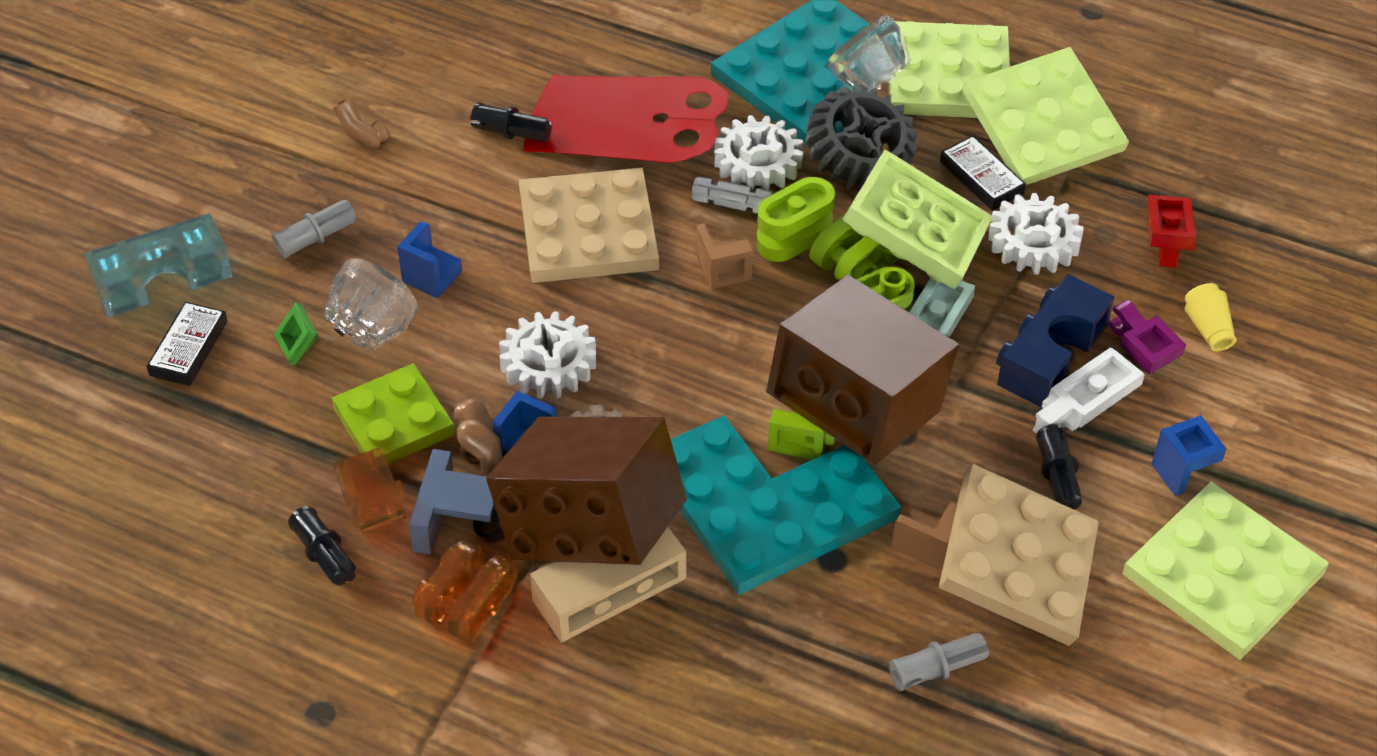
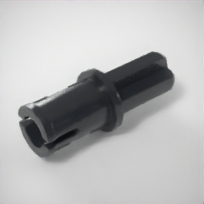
[470,102,552,142]
[1036,424,1082,509]
[288,506,356,586]

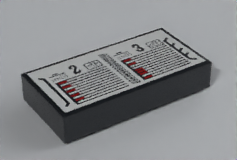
[940,135,1026,211]
[147,302,228,386]

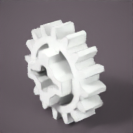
[714,115,803,191]
[988,193,1083,275]
[499,311,596,399]

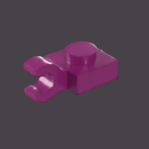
[1108,300,1186,374]

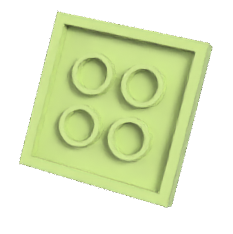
[889,21,1010,118]
[962,47,1129,185]
[842,149,992,290]
[1122,481,1329,660]

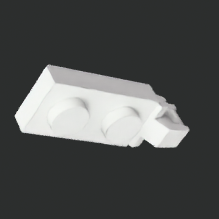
[1032,347,1145,433]

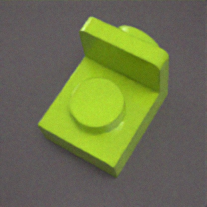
[768,408,836,460]

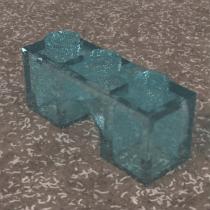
[84,213,233,318]

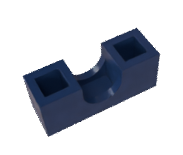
[996,274,1115,408]

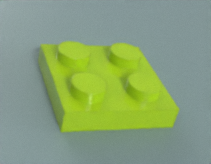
[332,363,455,471]

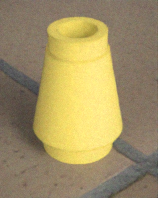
[1184,283,1237,352]

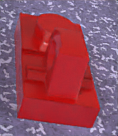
[1146,194,1196,268]

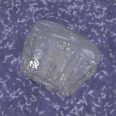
[826,14,911,93]
[324,258,419,350]

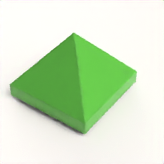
[274,302,319,365]

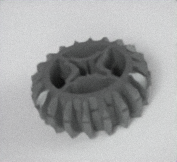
[805,84,918,190]

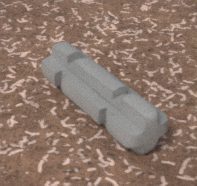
[691,176,774,214]

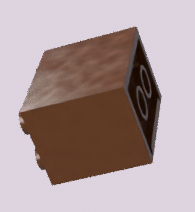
[766,275,959,465]
[486,417,687,565]

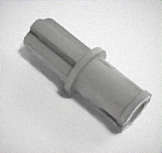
[271,200,356,259]
[889,633,989,691]

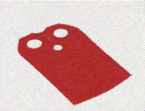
[523,75,729,163]

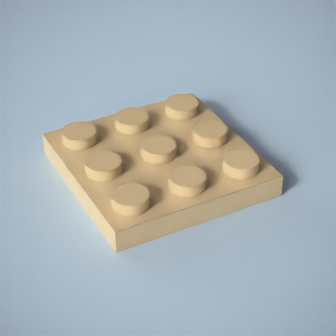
[518,167,659,283]
[938,464,1099,646]

